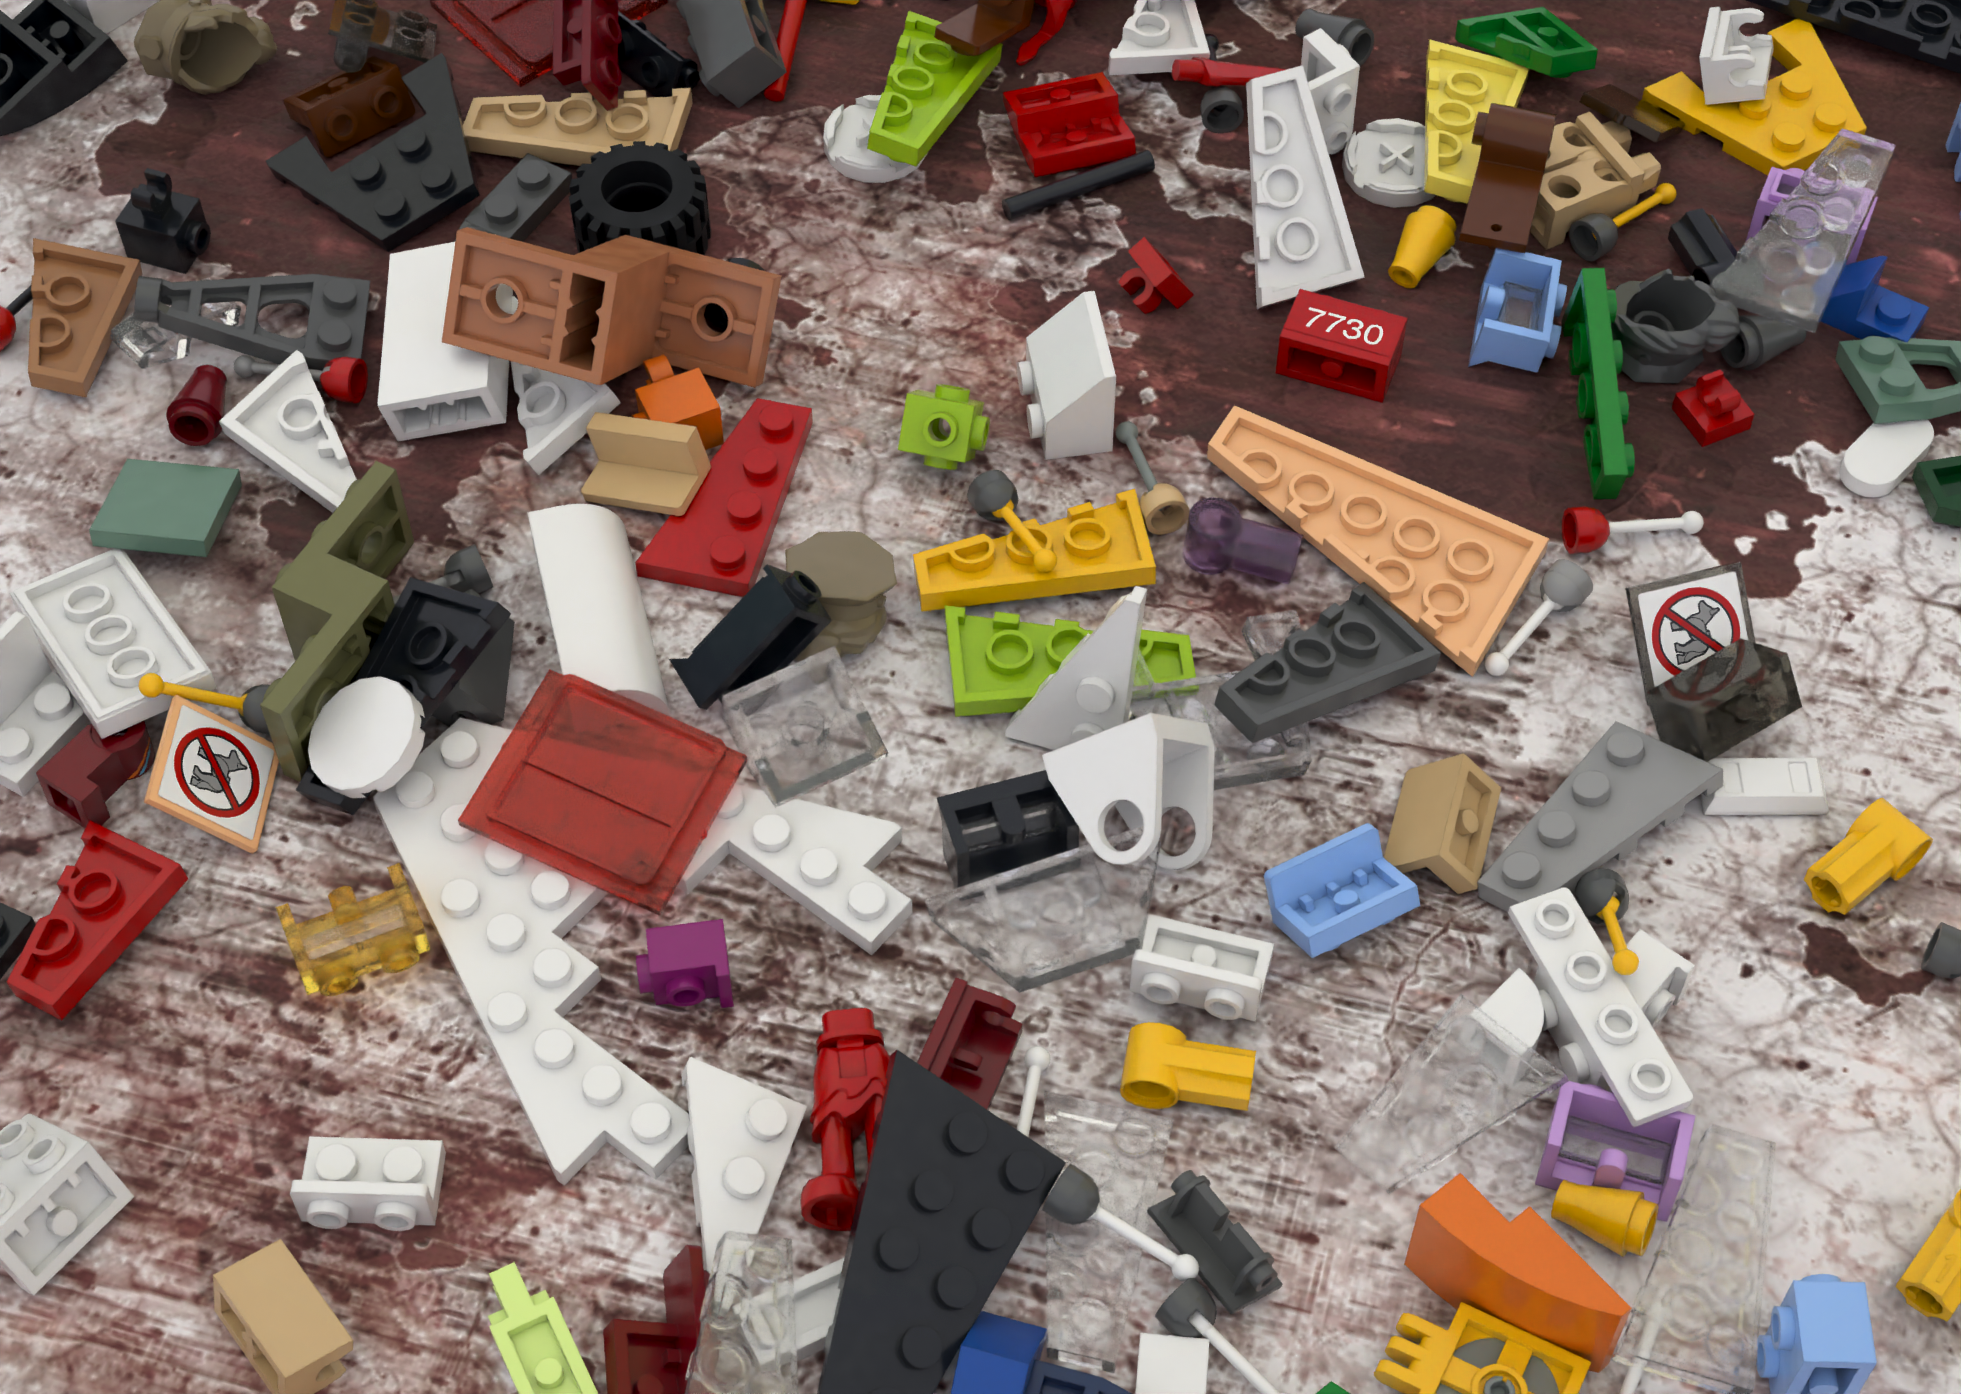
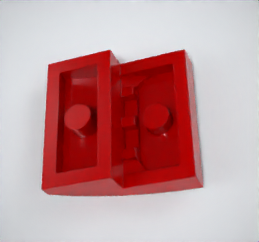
[1003,72,1136,177]

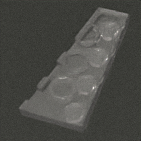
[1709,128,1896,333]
[1044,1090,1174,1373]

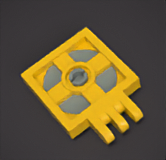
[1374,1302,1591,1394]

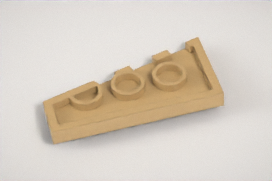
[463,88,693,166]

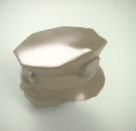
[134,0,277,95]
[785,531,897,676]

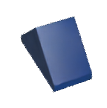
[951,1311,1048,1394]

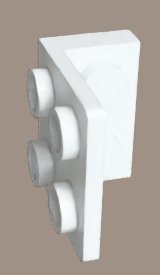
[0,611,91,797]
[0,1114,134,1296]

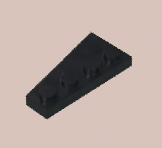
[296,577,511,815]

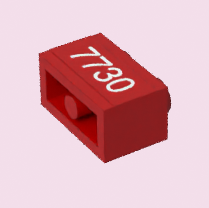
[1276,289,1408,403]

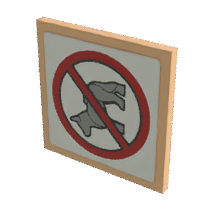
[144,695,279,854]

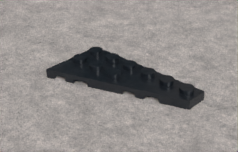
[817,1050,1066,1394]

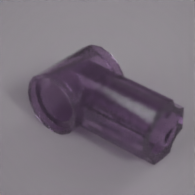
[1182,497,1304,584]

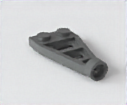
[134,274,370,371]

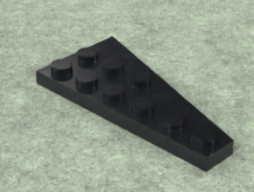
[1746,0,1961,74]

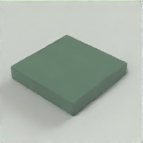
[89,459,242,557]

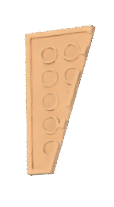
[1207,405,1549,677]

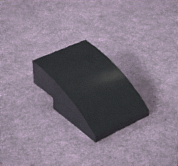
[0,0,128,136]

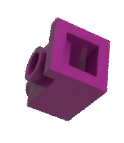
[636,919,734,1008]

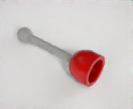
[234,355,368,403]

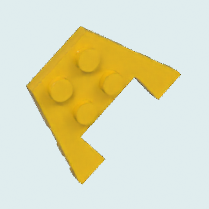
[1642,19,1867,176]

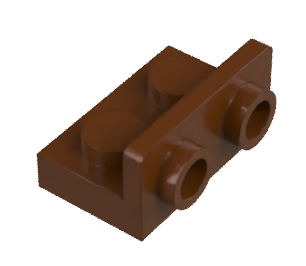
[283,56,415,157]

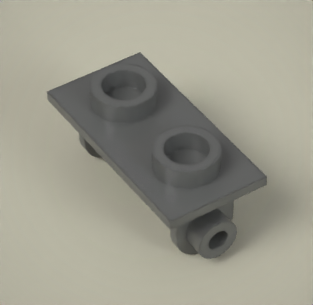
[1147,1170,1283,1315]

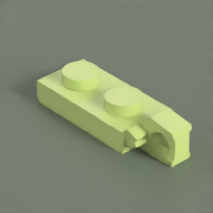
[488,1262,598,1394]

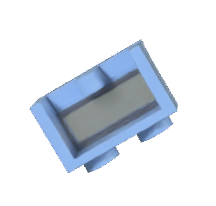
[1468,248,1567,373]

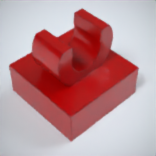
[1118,237,1194,314]
[1672,369,1755,447]

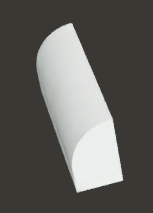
[527,504,670,734]

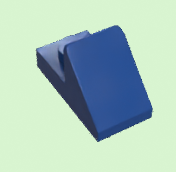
[1800,256,1930,342]

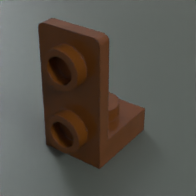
[934,0,1035,56]

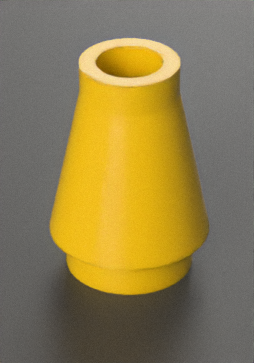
[1388,205,1457,288]
[1551,1180,1659,1257]

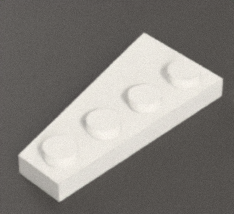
[1246,65,1364,309]

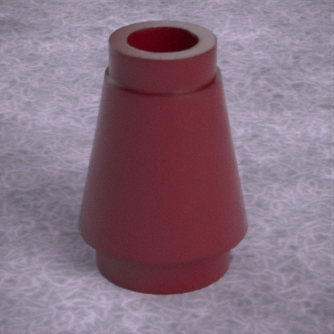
[166,365,227,446]

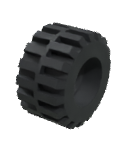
[569,141,711,255]

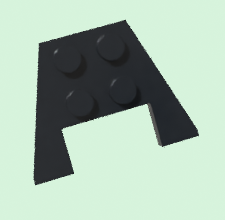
[265,53,480,252]

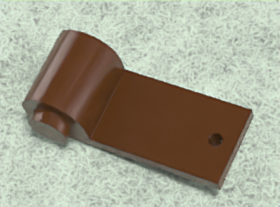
[1459,103,1557,253]

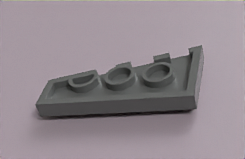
[1214,582,1441,744]

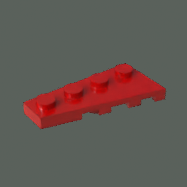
[635,398,813,597]

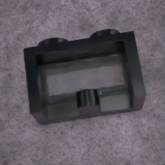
[937,770,1079,896]

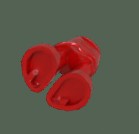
[800,1008,890,1231]

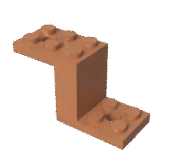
[442,227,782,388]

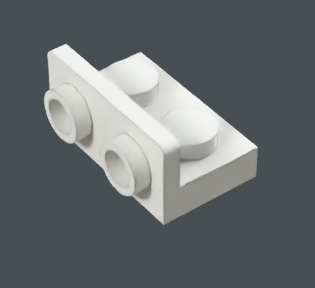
[290,1136,446,1231]

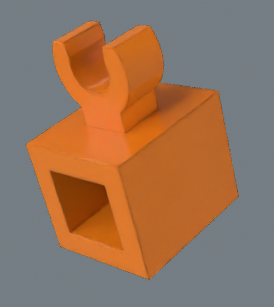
[631,354,724,450]

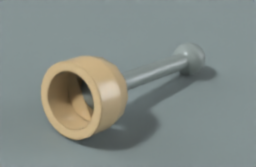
[1116,421,1190,535]

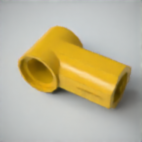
[1804,797,1933,915]
[1120,1022,1256,1111]
[1895,1189,1961,1321]

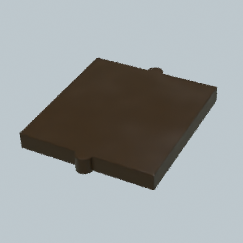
[1579,84,1685,143]

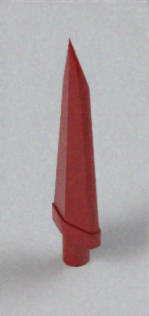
[1172,57,1287,87]

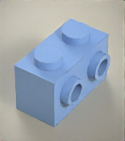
[1756,1274,1877,1394]

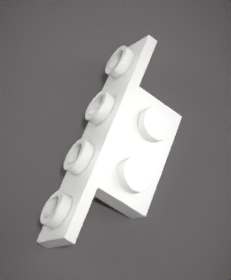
[1508,888,1693,1128]

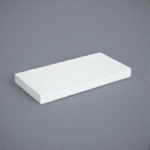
[10,548,217,739]

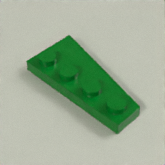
[1561,268,1635,499]

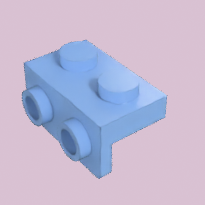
[1264,823,1421,958]

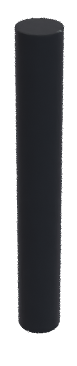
[1002,150,1155,220]

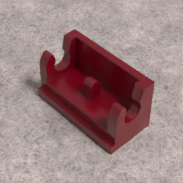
[917,978,1022,1110]

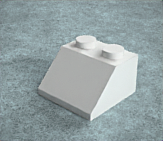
[1017,291,1116,460]

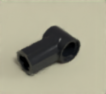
[1668,208,1764,306]

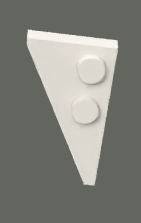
[1108,0,1210,75]
[511,296,621,475]
[219,350,357,513]
[681,1057,807,1321]

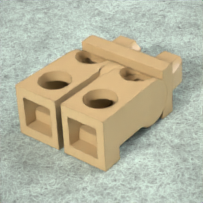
[1530,112,1661,250]

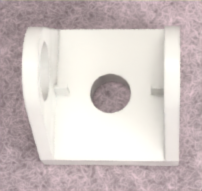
[1042,713,1214,870]

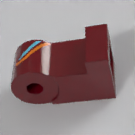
[36,721,155,828]

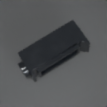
[669,564,832,719]

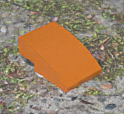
[1404,1173,1632,1373]

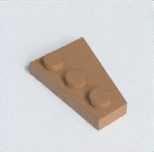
[28,238,143,397]

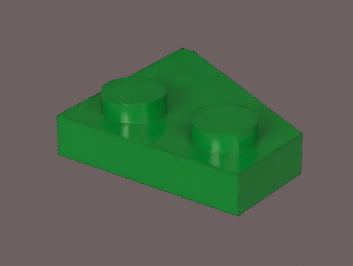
[1455,7,1598,78]

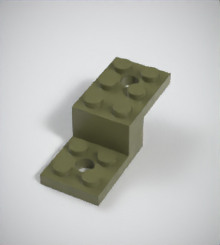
[260,461,414,782]

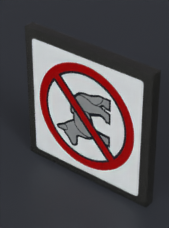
[1625,562,1762,706]

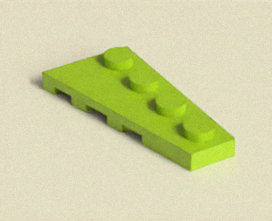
[945,605,1197,717]

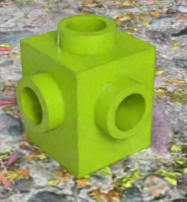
[898,384,990,470]

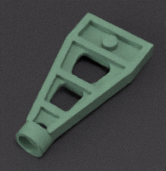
[1835,336,1961,424]

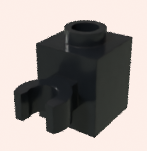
[115,168,211,274]

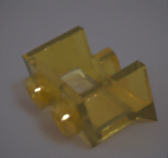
[275,863,430,996]

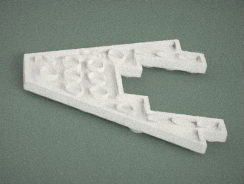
[373,717,913,1186]

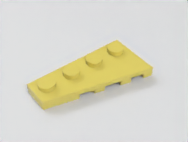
[1424,40,1530,204]

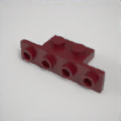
[553,0,622,111]
[603,1245,718,1394]

